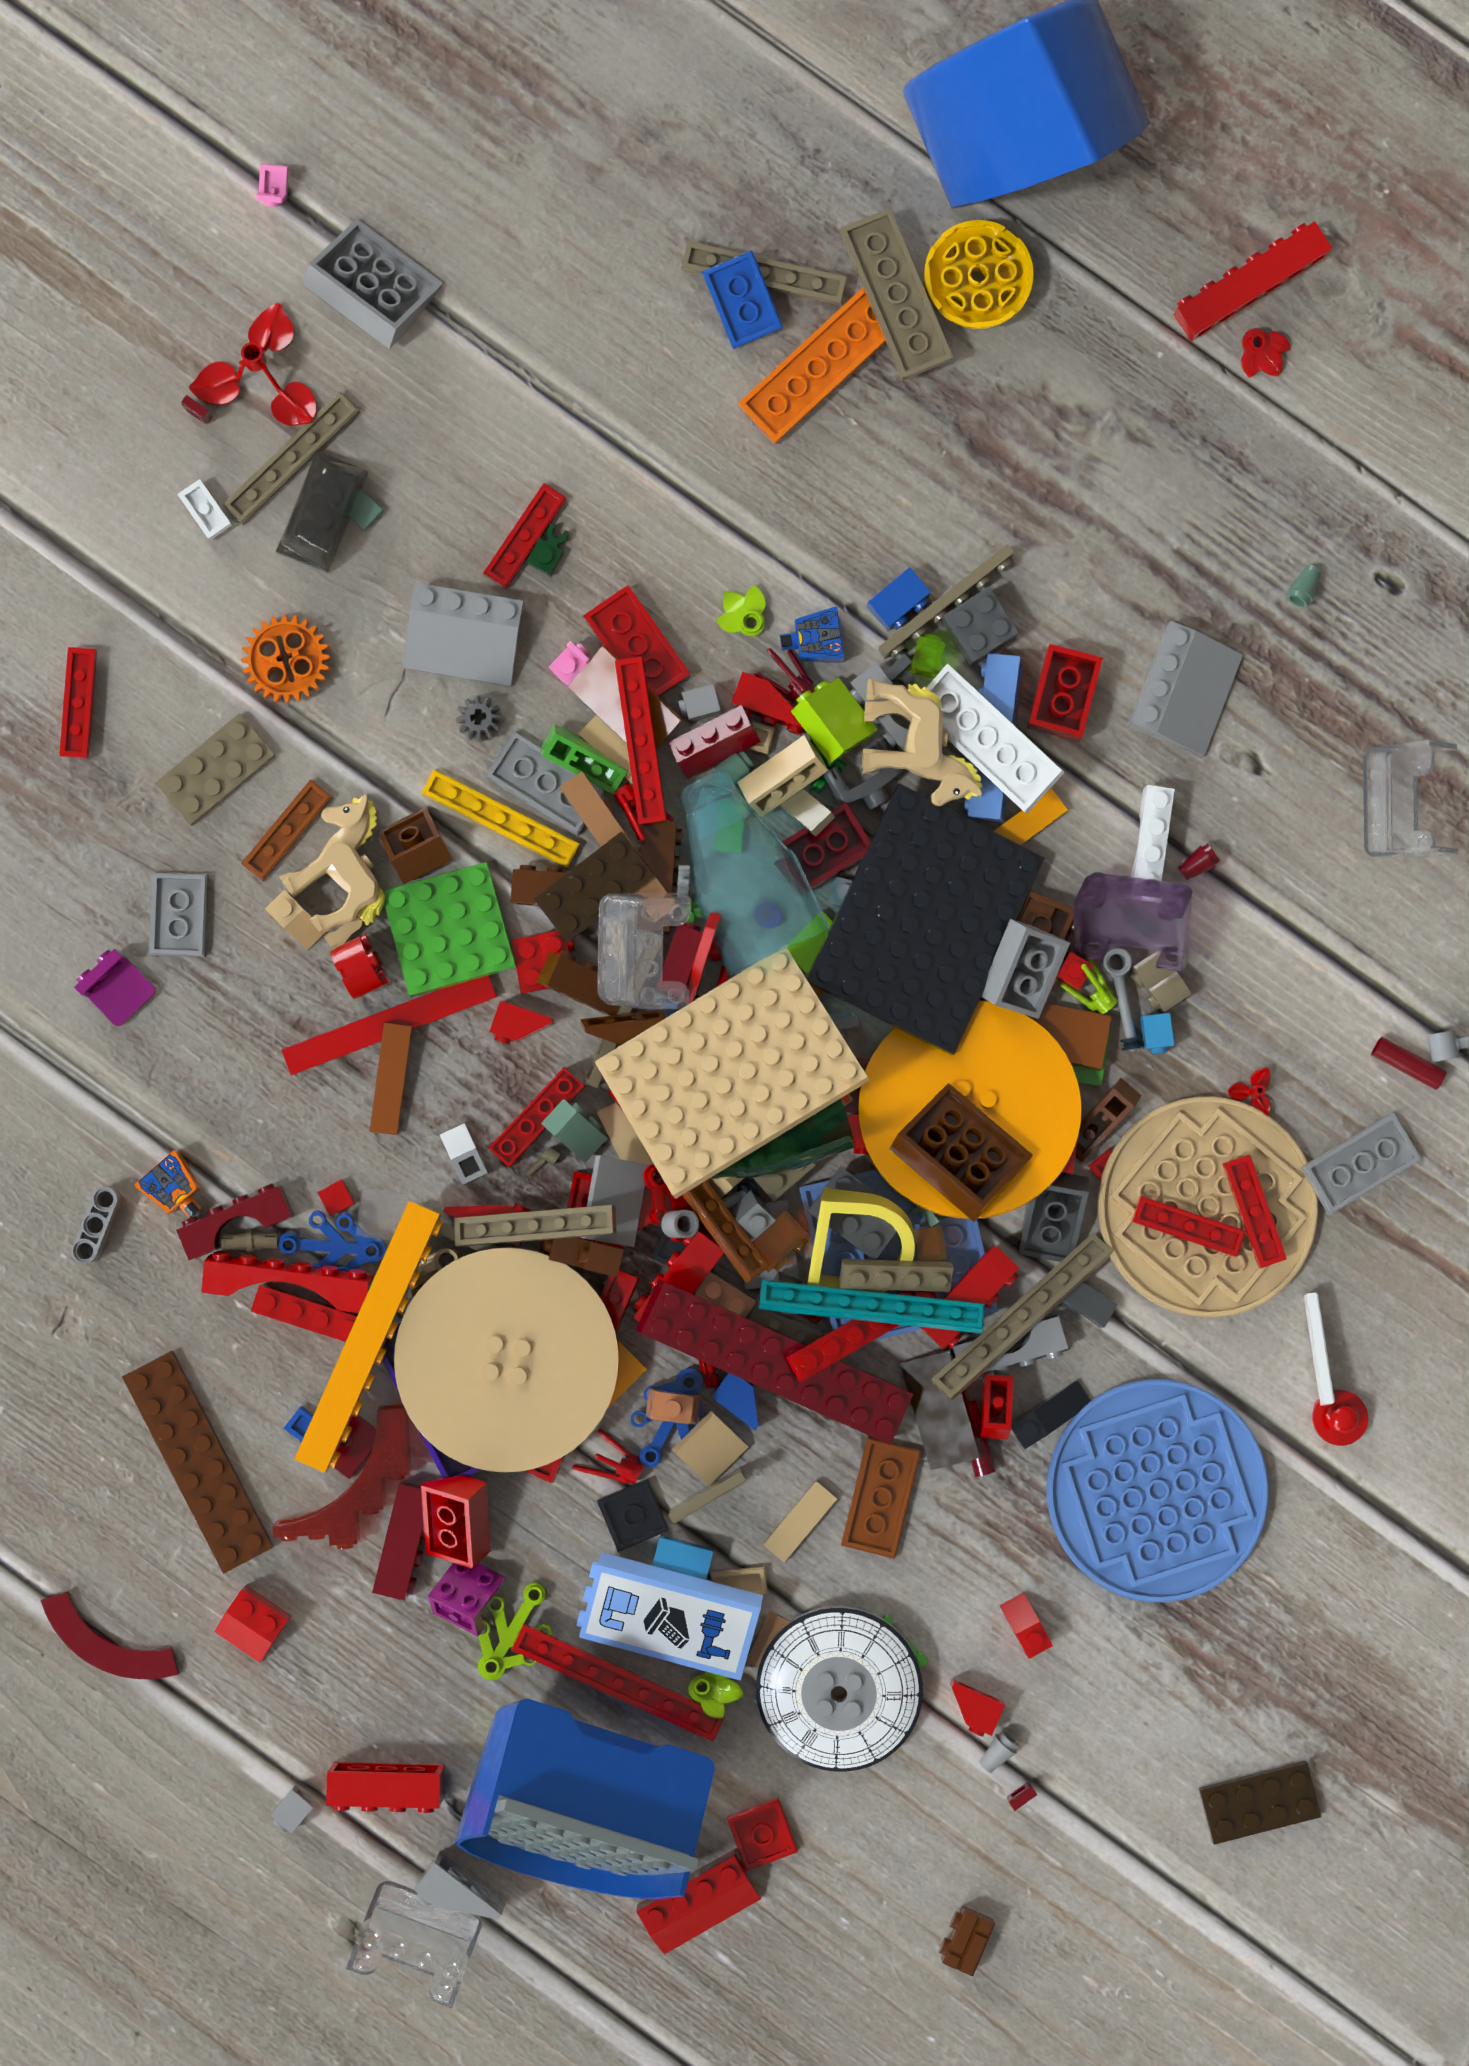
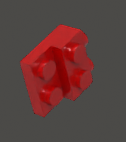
[511,931,577,994]

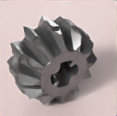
[456,695,503,743]

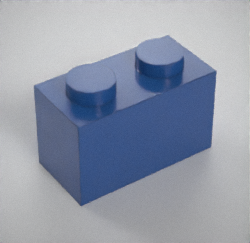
[867,567,931,632]

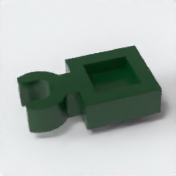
[527,524,568,576]

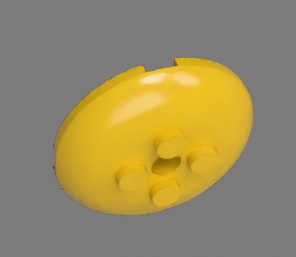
[924,220,1034,329]

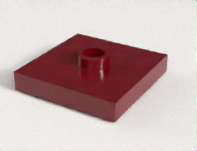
[335,1415,384,1479]

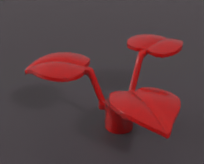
[189,303,317,426]

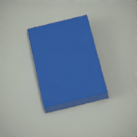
[702,250,783,349]

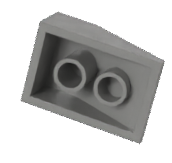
[414,1851,505,1919]

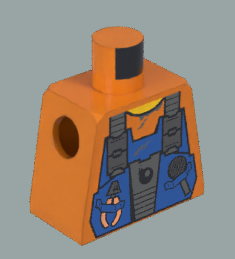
[134,1150,202,1218]

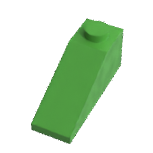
[541,723,627,795]

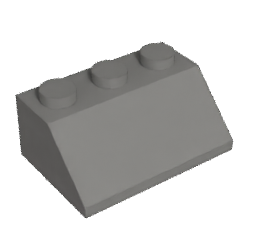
[981,919,1070,1019]

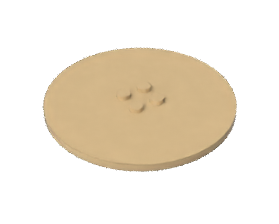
[1097,1097,1318,1318]
[394,1247,619,1472]

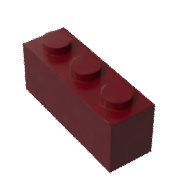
[668,705,761,779]

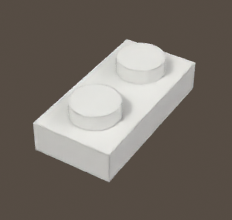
[177,479,232,541]

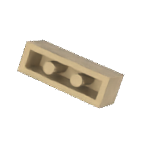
[737,735,829,817]

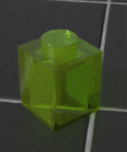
[909,634,946,678]

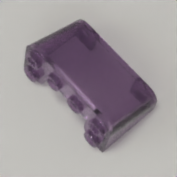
[1073,872,1193,972]

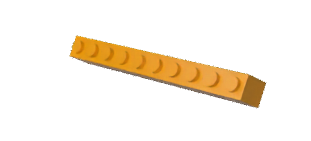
[294,1201,443,1473]

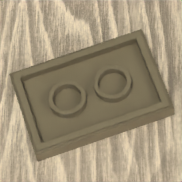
[668,1467,746,1523]

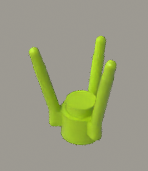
[1061,946,1118,1014]

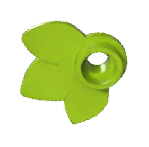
[716,585,766,637]
[688,1672,744,1718]

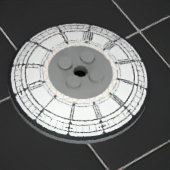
[756,1606,923,1772]

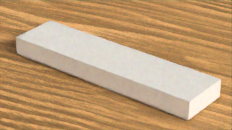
[1303,1292,1335,1406]

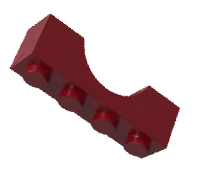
[176,1183,295,1260]

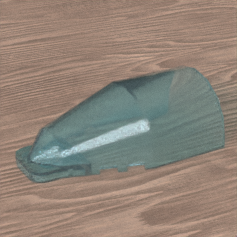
[681,772,830,977]

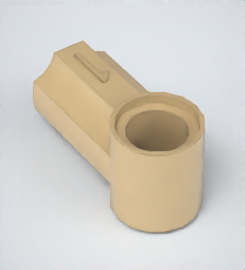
[416,1247,462,1286]

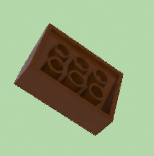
[889,1083,1033,1222]

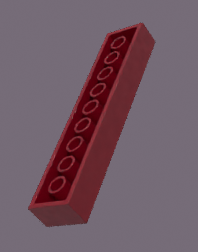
[636,1279,913,1445]

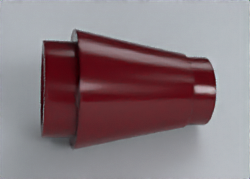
[1178,843,1220,881]

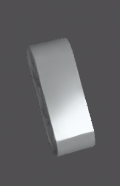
[72,1187,122,1264]

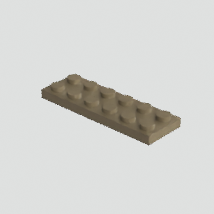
[839,208,953,381]

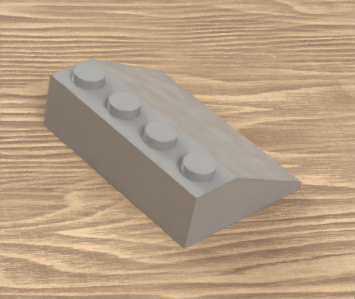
[303,219,443,349]
[403,582,525,687]
[1127,621,1243,757]

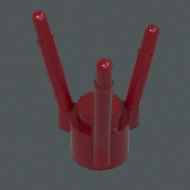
[754,648,814,703]

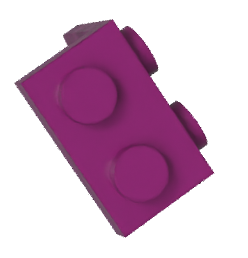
[74,949,156,1027]

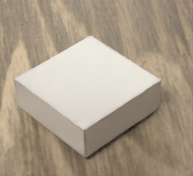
[440,1123,476,1160]

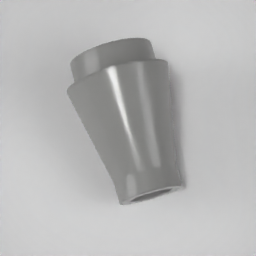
[979,1731,1019,1773]

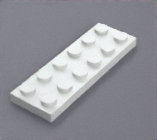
[926,664,1065,814]

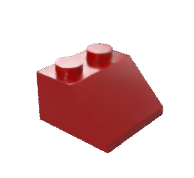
[214,1585,292,1663]

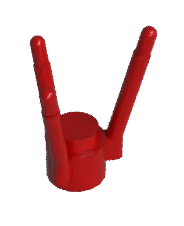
[614,783,674,841]
[572,1429,643,1484]

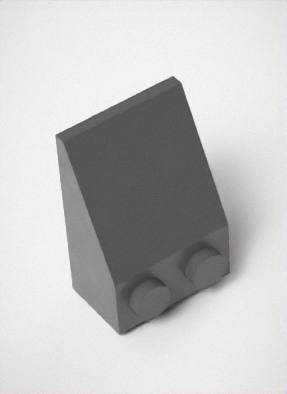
[1018,1172,1089,1262]

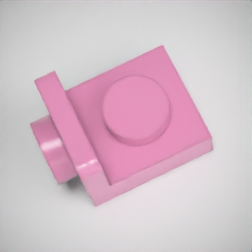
[548,641,590,687]

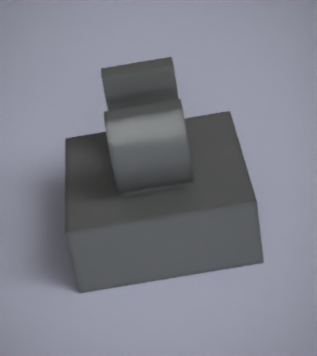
[884,654,915,688]

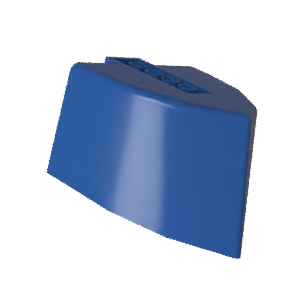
[903,0,1150,208]

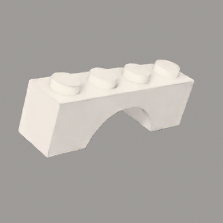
[1128,785,1175,901]

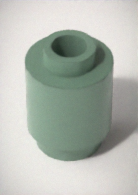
[713,751,755,789]

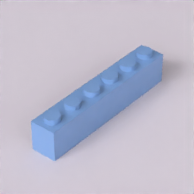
[965,654,1024,823]

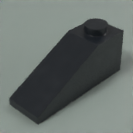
[1011,1380,1090,1450]

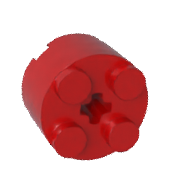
[330,933,390,999]

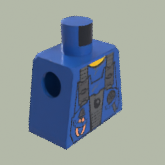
[780,607,844,663]

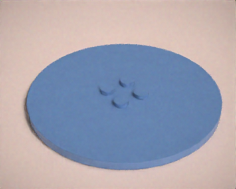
[1046,1379,1269,1602]

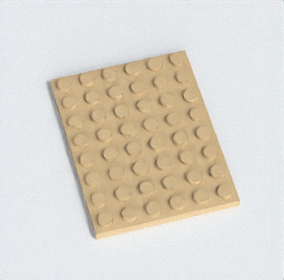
[595,946,870,1199]

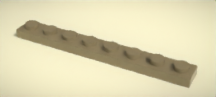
[931,1233,1113,1402]

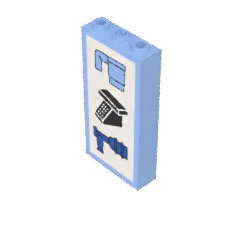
[576,1552,763,1681]

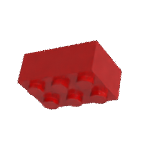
[1026,644,1103,742]

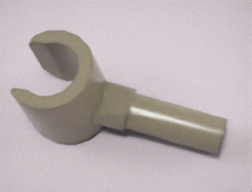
[525,1147,561,1177]

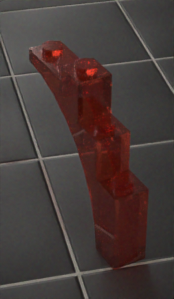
[272,1404,411,1549]

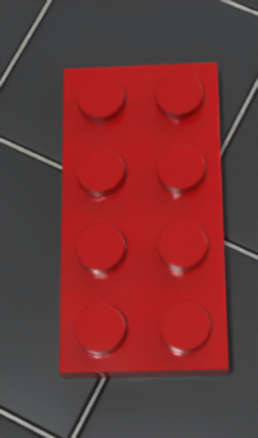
[583,585,690,697]

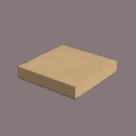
[672,1410,748,1486]

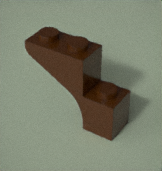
[539,1237,624,1277]

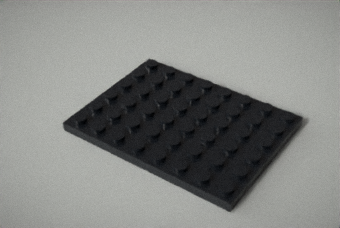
[806,784,1045,1055]

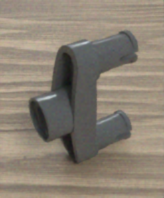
[822,739,902,810]

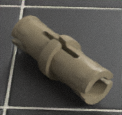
[221,1230,278,1252]

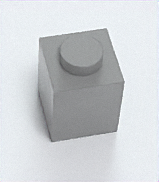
[678,684,721,723]
[451,1148,490,1185]
[731,1190,776,1239]
[270,1785,317,1834]

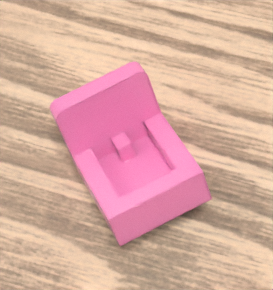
[256,163,289,207]

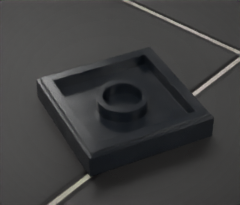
[597,1479,669,1552]

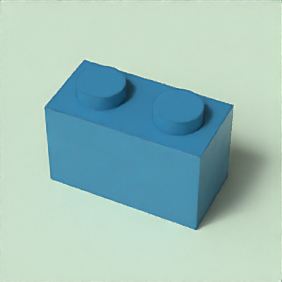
[652,1535,714,1580]

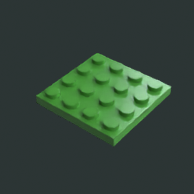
[383,862,516,997]

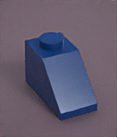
[711,1373,759,1430]

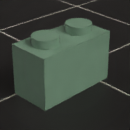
[541,1099,607,1163]

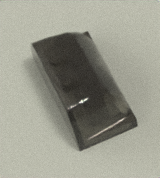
[276,451,368,573]

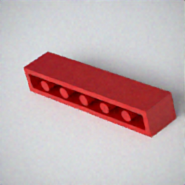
[1174,221,1332,342]

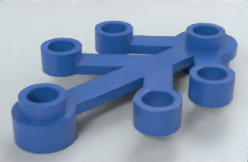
[278,1210,386,1272]
[631,1368,707,1467]

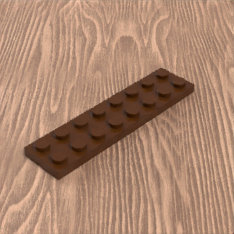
[122,1350,274,1574]

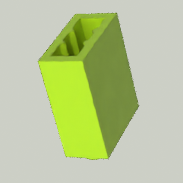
[791,677,878,764]

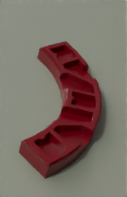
[40,1591,180,1680]

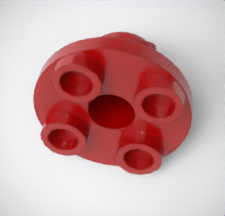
[1312,1390,1368,1446]

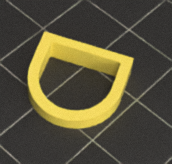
[807,1187,915,1293]

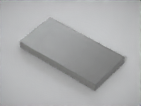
[485,730,606,836]
[1300,1112,1422,1215]

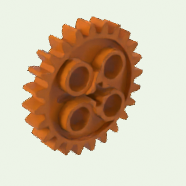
[241,614,331,704]

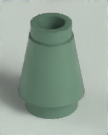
[1287,565,1321,608]

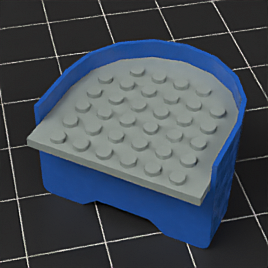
[454,1699,715,1900]

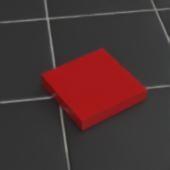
[727,1797,798,1871]

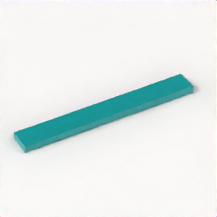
[759,1280,984,1333]

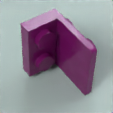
[428,1563,505,1637]

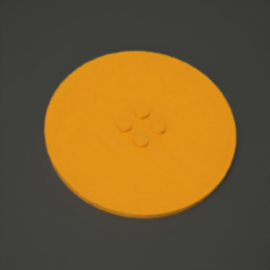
[859,1001,1081,1219]

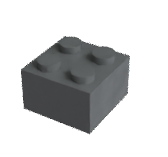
[941,587,1019,667]

